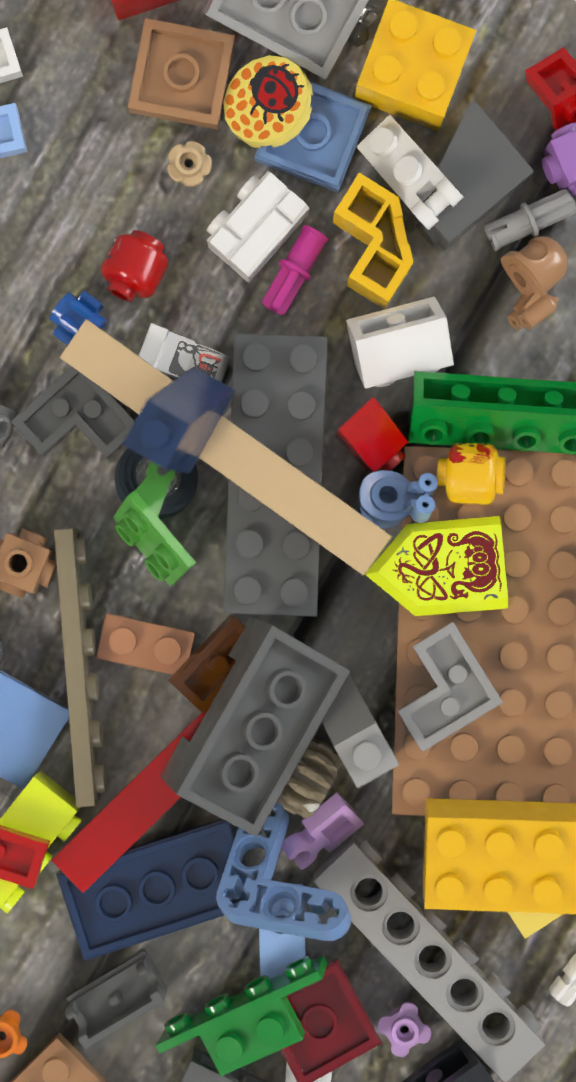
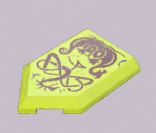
[365,516,508,616]

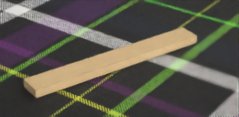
[59,319,392,575]

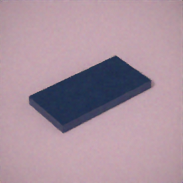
[56,818,249,961]

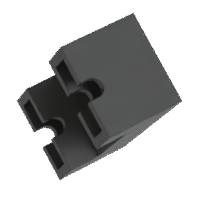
[160,616,350,837]

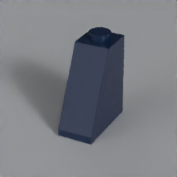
[122,367,236,473]

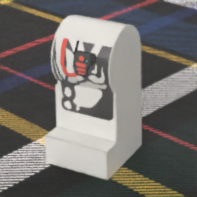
[139,323,231,382]

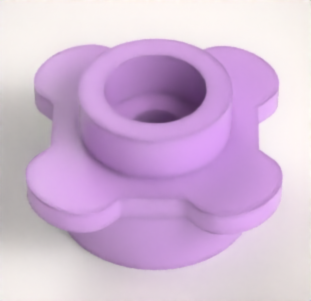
[377,1002,431,1057]

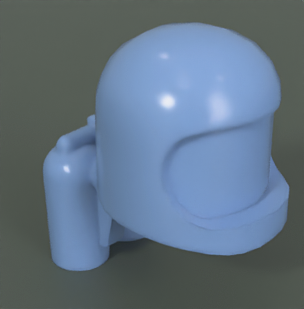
[359,470,438,529]

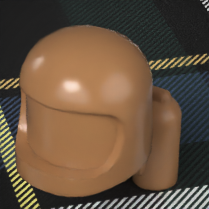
[501,236,568,331]

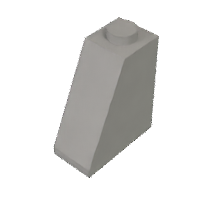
[322,674,399,788]

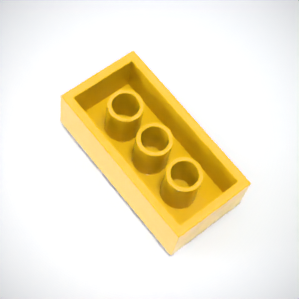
[423,798,576,914]

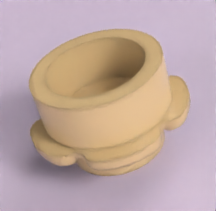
[167,141,212,187]

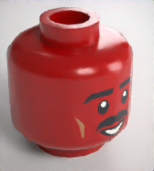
[101,230,168,302]

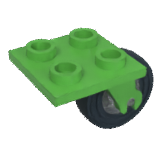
[113,448,198,587]

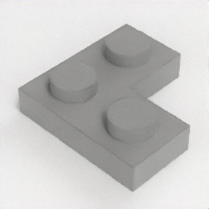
[397,622,503,752]

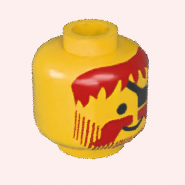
[437,443,506,505]

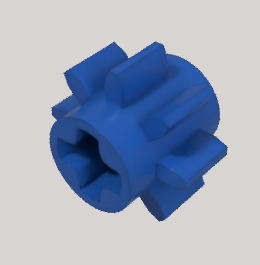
[49,290,107,346]

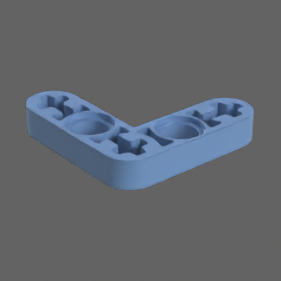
[216,802,351,941]

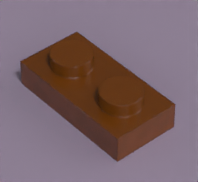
[168,614,245,714]

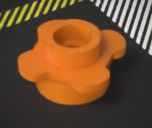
[0,1009,28,1059]

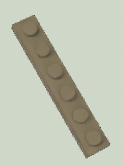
[54,528,107,807]

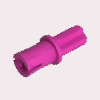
[262,225,329,316]

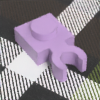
[281,792,364,870]

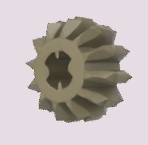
[277,738,342,818]

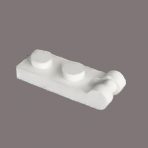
[356,115,464,230]

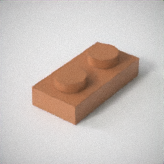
[96,613,196,675]

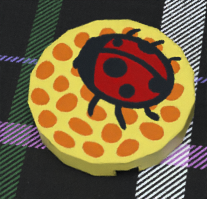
[223,55,313,148]

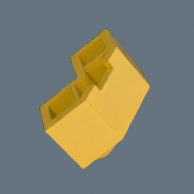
[333,173,413,310]

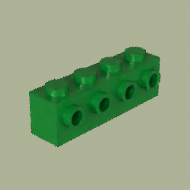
[408,371,576,455]

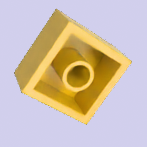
[355,0,476,132]

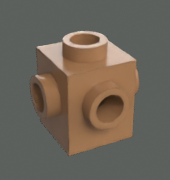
[0,528,57,598]

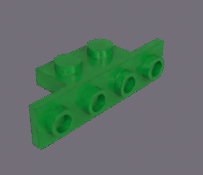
[155,955,328,1076]

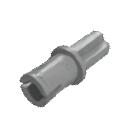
[484,189,576,251]

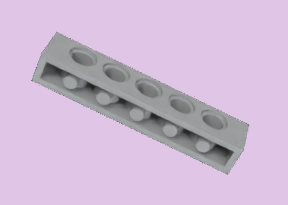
[313,835,545,1082]

